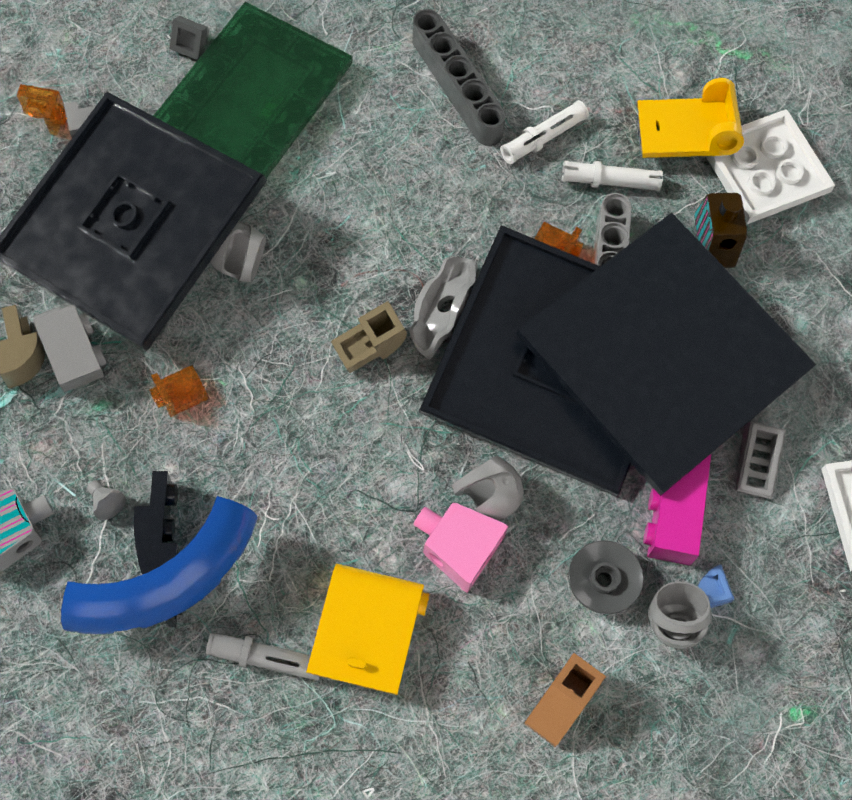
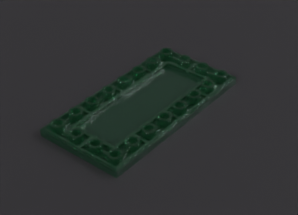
[153,1,353,179]

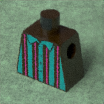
[694,193,747,268]

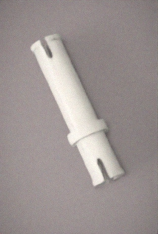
[500,100,589,164]
[562,160,663,192]

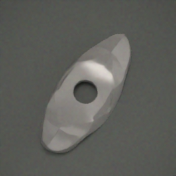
[409,256,478,360]

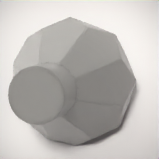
[87,480,127,520]

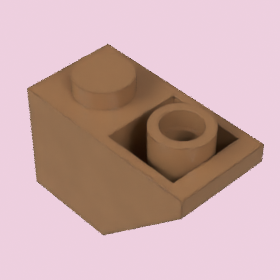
[524,653,606,747]

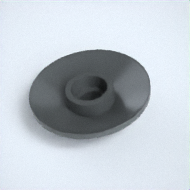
[568,540,643,614]

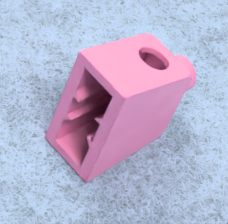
[413,503,508,593]

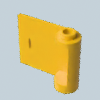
[637,78,744,158]
[306,563,430,695]

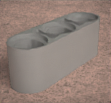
[593,193,632,266]

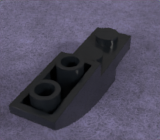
[134,471,184,627]

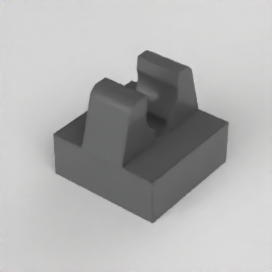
[169,16,209,60]

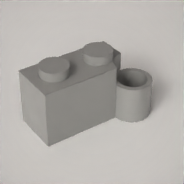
[33,305,107,393]

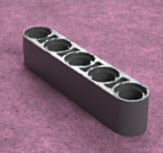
[412,9,506,146]

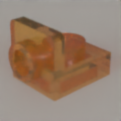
[17,84,67,135]
[534,222,584,257]
[149,365,209,417]

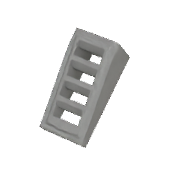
[735,421,786,499]

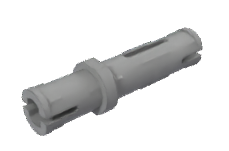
[205,632,320,681]

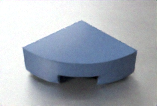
[697,565,734,608]

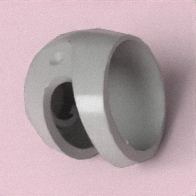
[210,222,266,283]
[451,455,524,520]
[648,581,712,649]

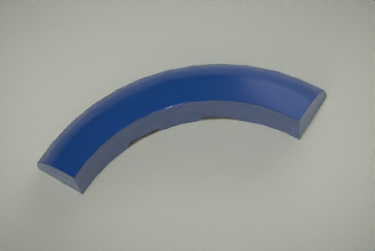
[61,496,258,634]

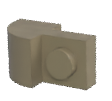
[331,301,407,373]
[0,305,45,388]

